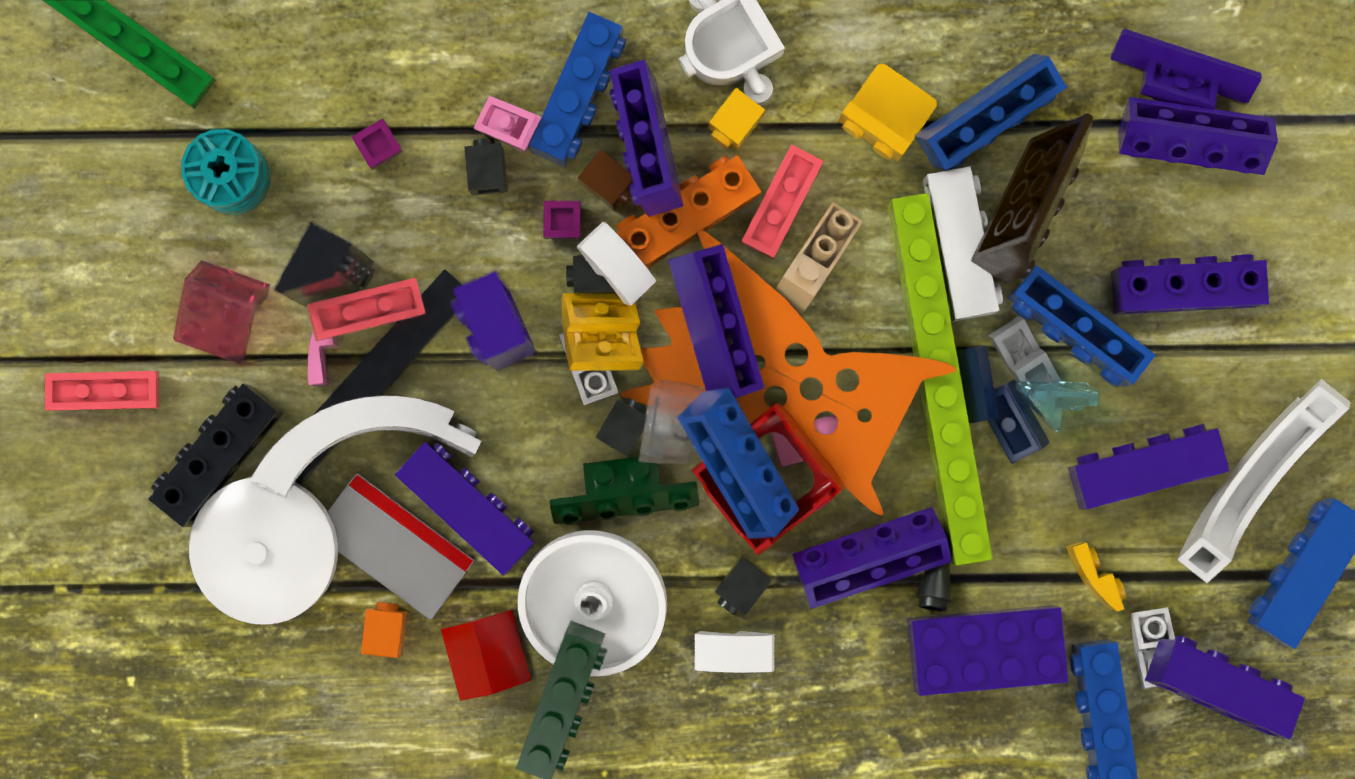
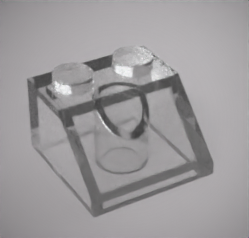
[639,379,703,464]

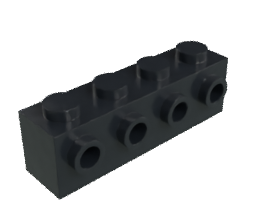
[148,383,284,527]

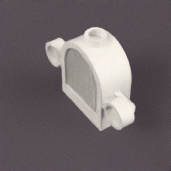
[678,0,785,105]

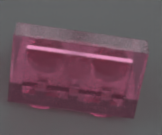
[173,260,270,364]

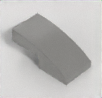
[988,316,1062,401]

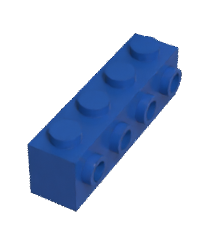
[529,12,627,167]
[914,54,1067,171]
[1007,265,1156,387]
[677,388,799,539]
[1247,499,1355,649]
[1069,639,1138,779]

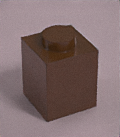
[578,149,633,210]

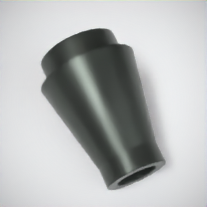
[915,562,952,611]

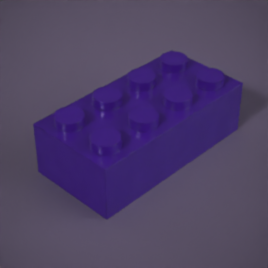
[451,271,537,371]
[907,605,1068,696]

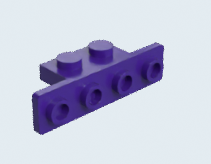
[1111,29,1262,109]

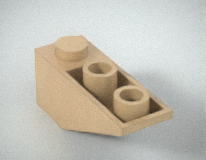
[775,202,863,316]

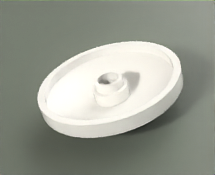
[189,477,338,624]
[518,531,667,676]

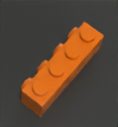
[616,155,761,269]

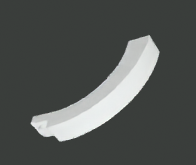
[1178,379,1351,583]
[251,396,481,499]

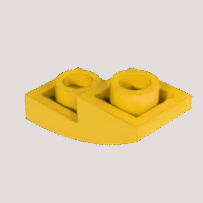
[1066,542,1126,611]

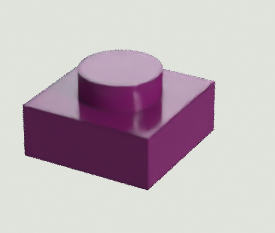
[352,118,403,170]
[543,201,581,240]

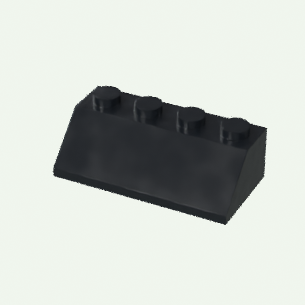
[273,222,375,308]

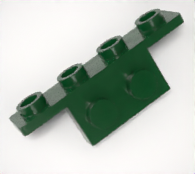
[550,454,699,525]

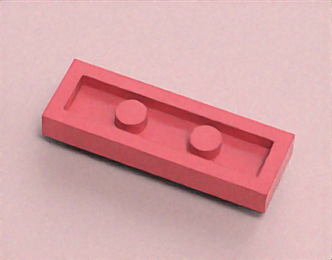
[741,144,824,260]
[306,278,426,342]
[45,371,160,411]

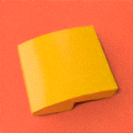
[561,293,644,371]

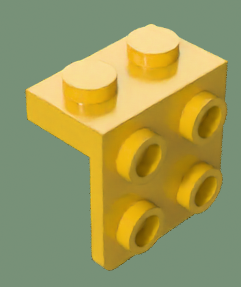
[838,64,937,162]

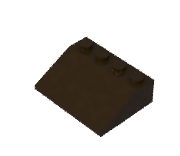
[971,113,1094,284]

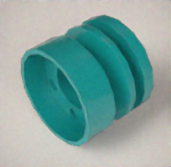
[181,129,271,215]

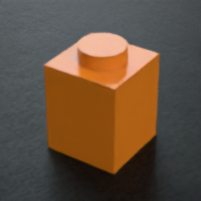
[361,601,408,658]

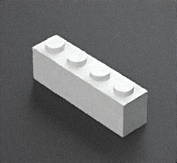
[923,166,1003,322]

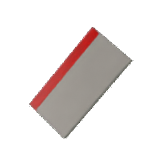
[328,473,476,620]

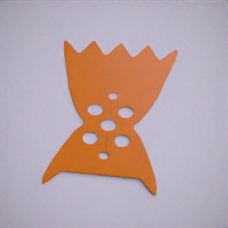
[620,230,956,515]

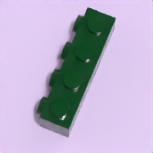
[516,620,608,779]

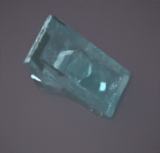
[1015,381,1099,433]

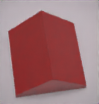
[441,609,532,701]

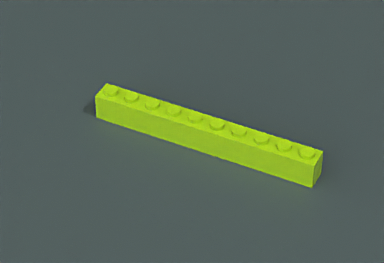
[887,193,993,566]

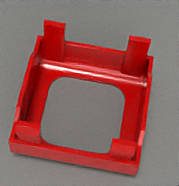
[691,403,844,555]

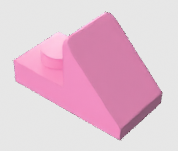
[474,96,541,154]

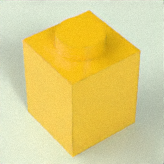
[708,88,765,150]

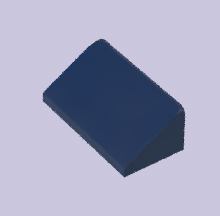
[956,346,999,424]
[987,379,1049,464]

